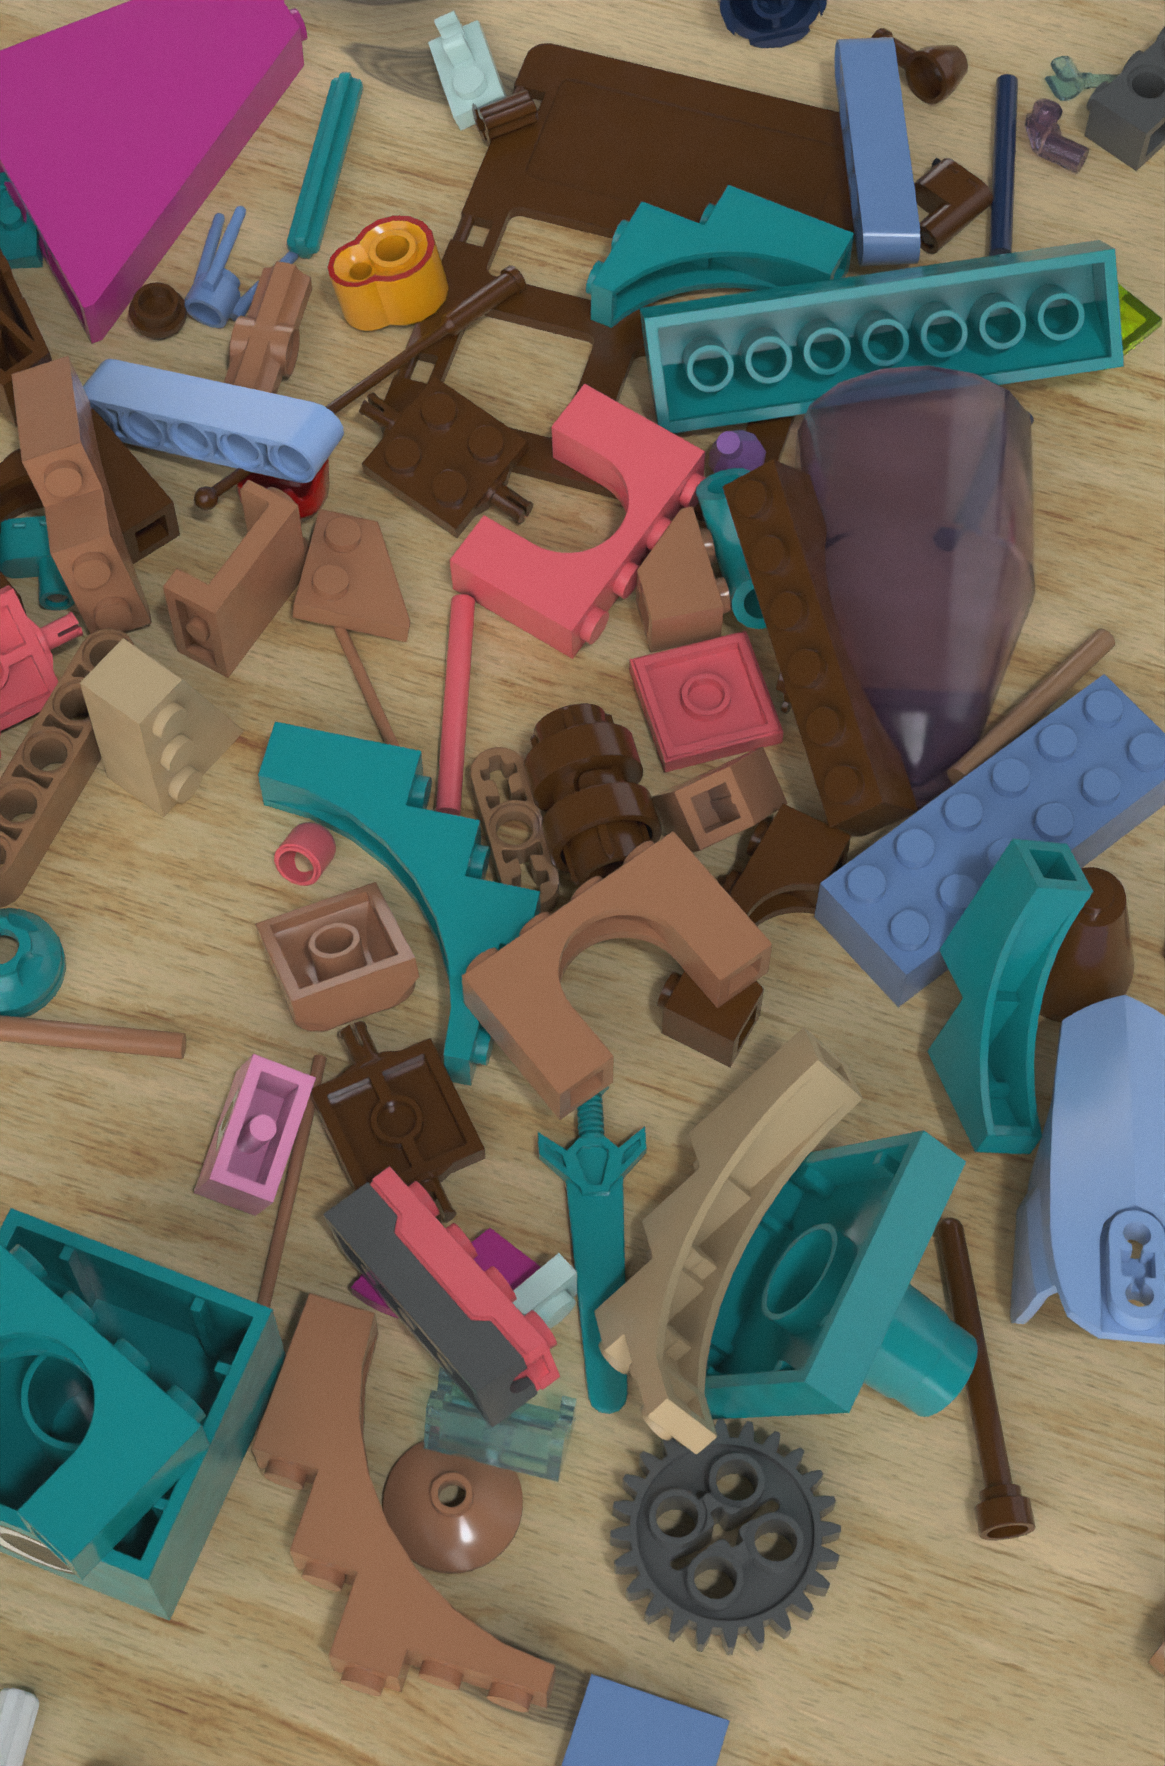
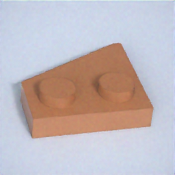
[292,509,411,642]

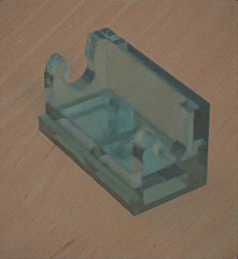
[423,1367,577,1482]

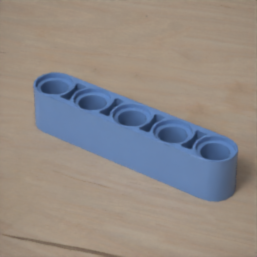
[834,37,920,266]

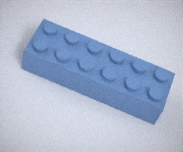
[814,674,1165,1007]

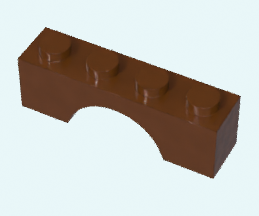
[657,803,851,1068]

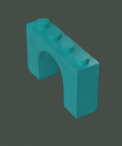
[0,1244,210,1580]

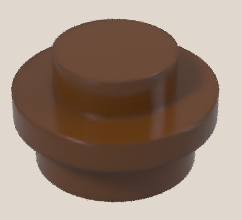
[129,282,187,338]

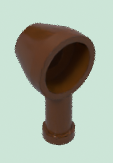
[871,28,968,104]

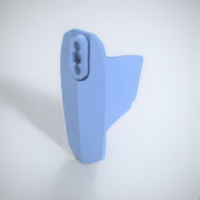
[1010,995,1165,1344]

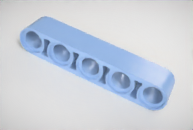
[83,359,344,483]

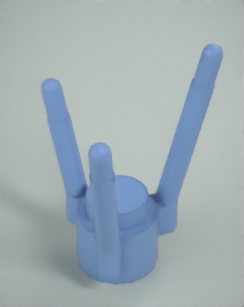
[184,206,298,328]

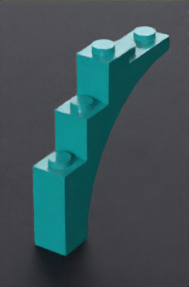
[258,722,541,1086]

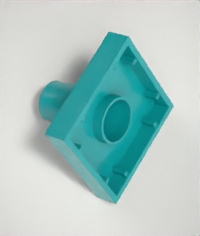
[704,1130,978,1419]

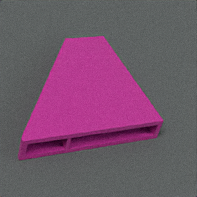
[0,0,307,344]

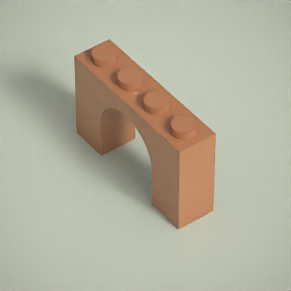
[462,831,772,1120]

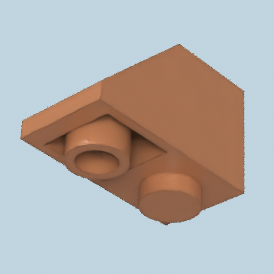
[636,506,731,653]
[652,747,788,852]

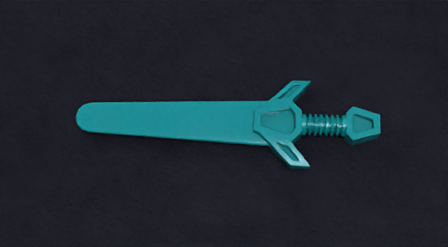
[538,1086,647,1414]

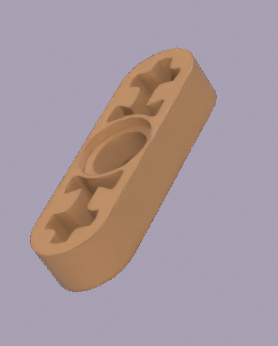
[471,747,559,913]

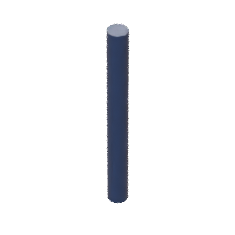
[989,74,1018,256]

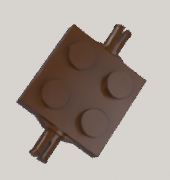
[359,376,533,538]
[311,1021,486,1224]

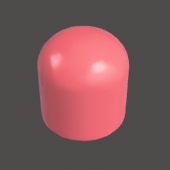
[274,822,336,886]

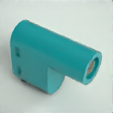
[0,516,75,611]

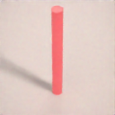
[436,594,475,816]

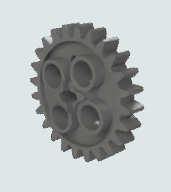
[610,1418,841,1655]

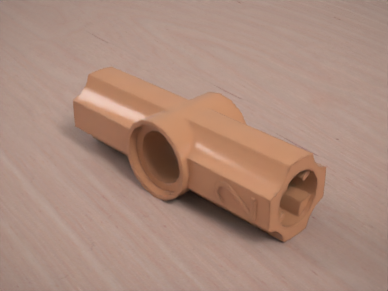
[224,261,312,394]

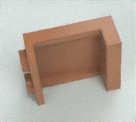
[163,480,306,678]

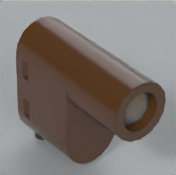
[914,158,993,254]

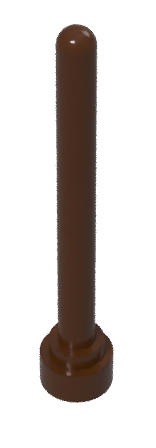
[937,1217,1036,1541]

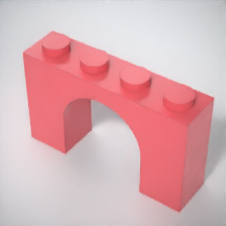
[449,384,706,659]

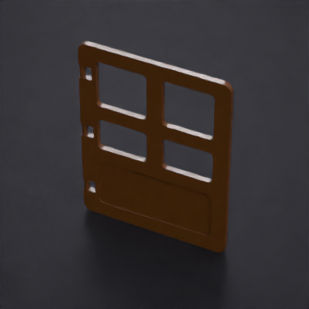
[380,43,855,522]

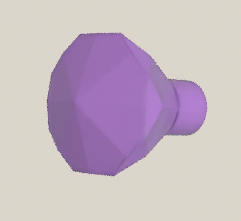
[709,430,766,473]

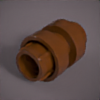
[524,703,662,887]

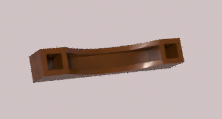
[722,459,919,835]

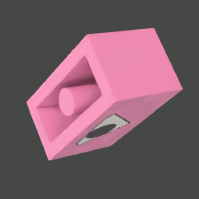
[194,1054,316,1216]

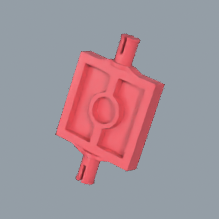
[0,585,83,731]

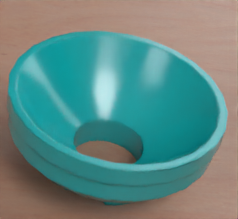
[0,908,66,1018]

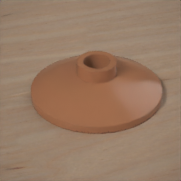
[383,1434,523,1574]

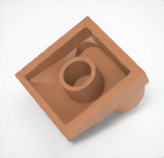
[255,882,420,1031]

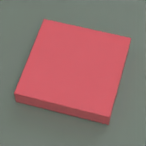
[629,631,784,773]

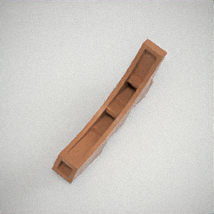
[252,1293,556,1712]

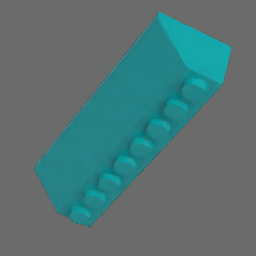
[639,240,1124,433]

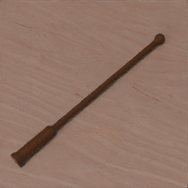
[194,265,526,511]

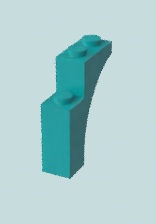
[586,185,854,328]
[927,838,1094,1154]

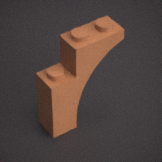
[11,356,152,634]

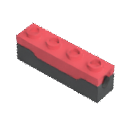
[323,1166,560,1428]

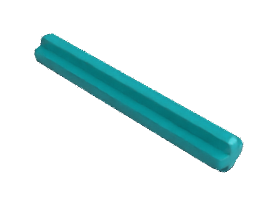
[287,72,363,259]

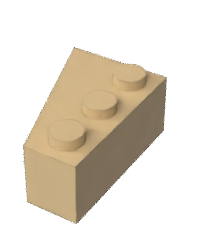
[80,638,244,817]

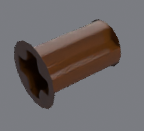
[472,90,538,146]

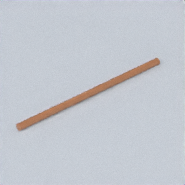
[303,537,399,746]
[257,1055,327,1308]

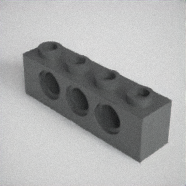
[1084,26,1165,171]

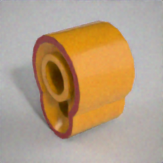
[328,215,449,331]

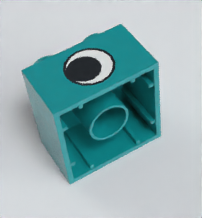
[0,1208,286,1621]

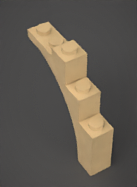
[594,1027,863,1455]

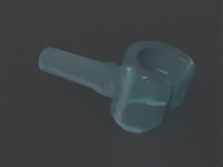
[1045,56,1119,101]

